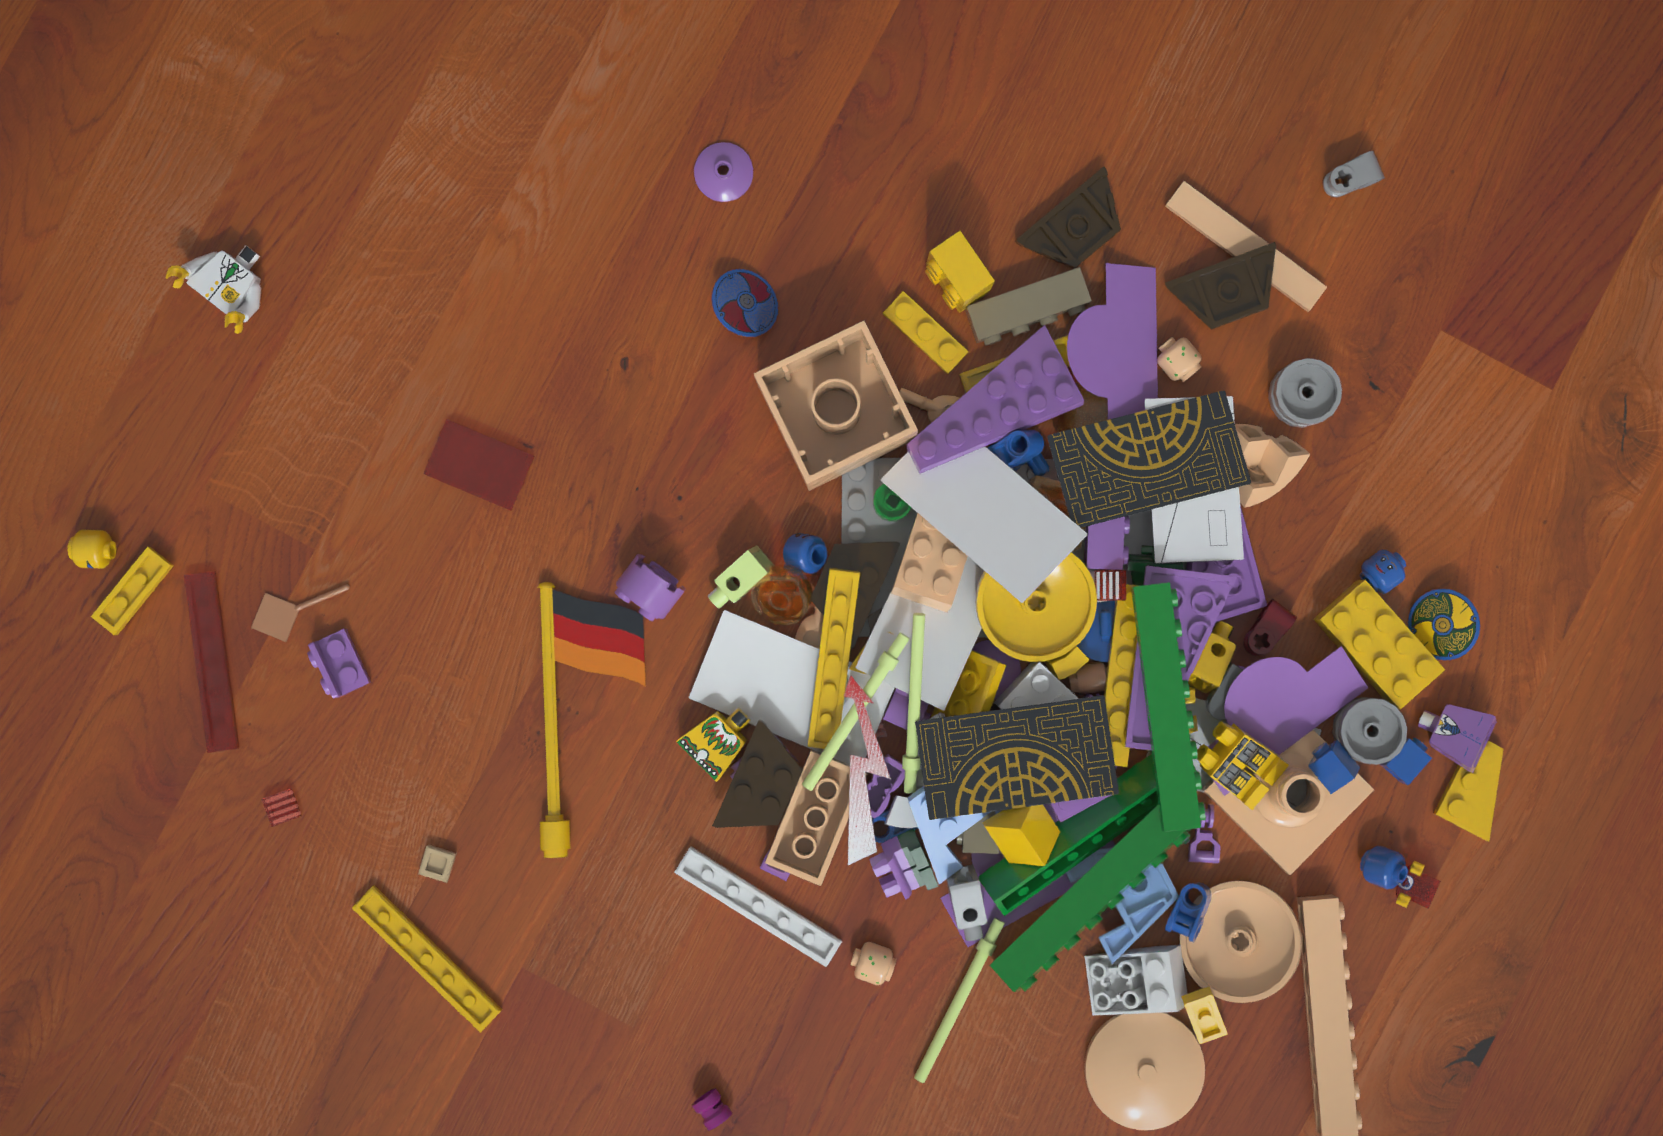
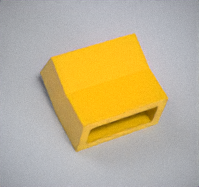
[1045,646,1089,681]

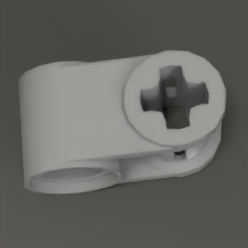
[1323,151,1385,197]

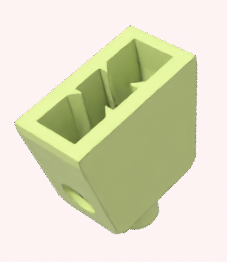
[708,546,776,609]

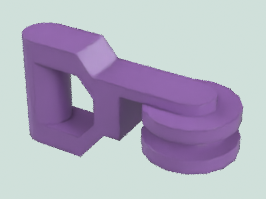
[1188,804,1220,863]

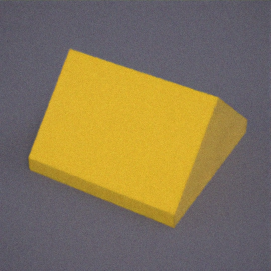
[982,805,1060,866]

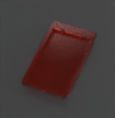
[424,419,535,511]

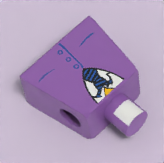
[1418,704,1497,773]

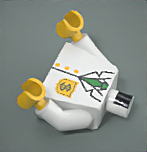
[165,245,261,334]

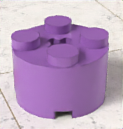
[615,554,686,621]

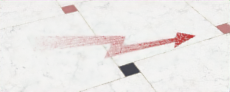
[844,676,891,865]

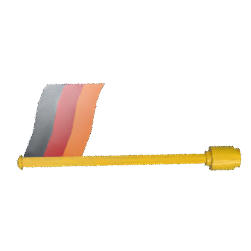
[537,582,646,858]

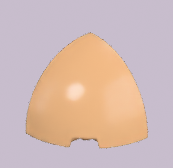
[1235,424,1310,508]

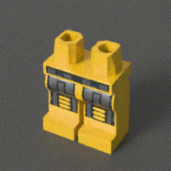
[1197,721,1289,810]

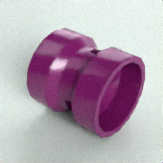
[691,1088,733,1131]

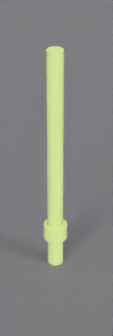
[902,613,925,793]
[802,632,910,791]
[914,917,1005,1083]

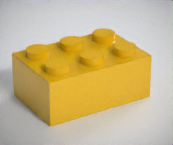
[925,231,995,313]

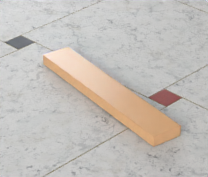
[1165,181,1327,312]

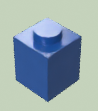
[1380,737,1432,785]
[1308,740,1360,794]

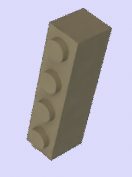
[965,267,1092,346]

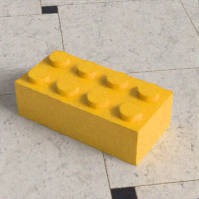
[1313,580,1445,710]

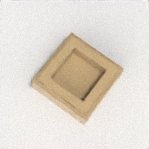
[418,844,457,883]

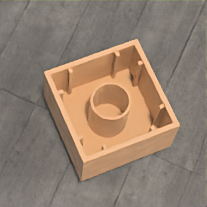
[754,321,918,491]

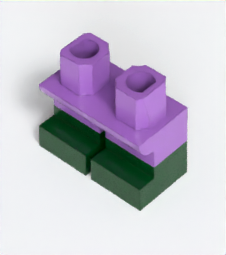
[869,829,939,899]

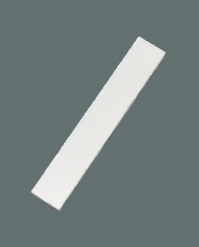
[674,846,842,967]

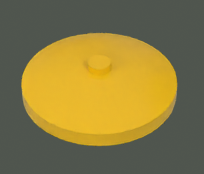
[975,552,1097,662]

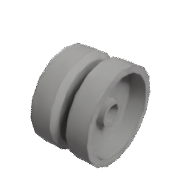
[1268,358,1342,428]
[1332,697,1407,765]

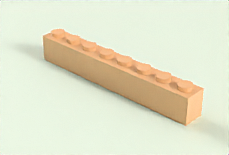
[1297,894,1362,1136]

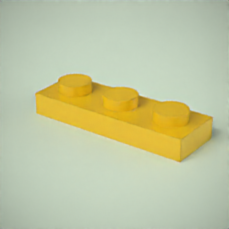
[883,291,968,374]
[91,547,174,635]

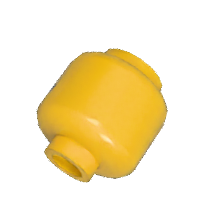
[68,530,117,569]

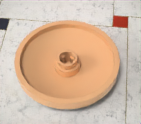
[1180,881,1302,1003]
[1084,1012,1205,1130]

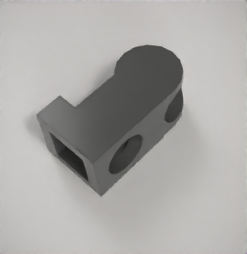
[1206,662,1243,720]

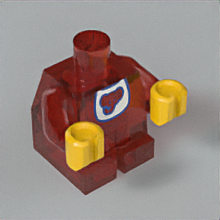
[1396,861,1441,909]

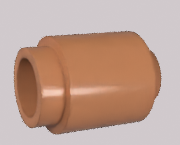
[1069,662,1108,695]

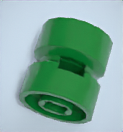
[873,484,911,522]

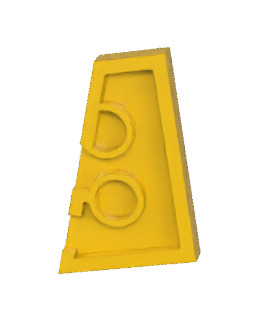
[1433,741,1503,842]

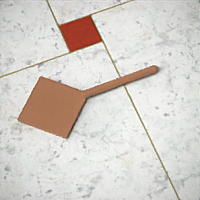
[251,584,350,642]

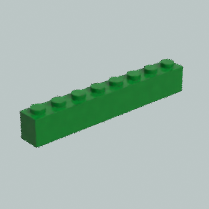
[1131,582,1206,832]
[978,754,1197,916]
[989,805,1191,992]

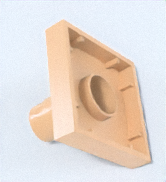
[1201,730,1374,875]

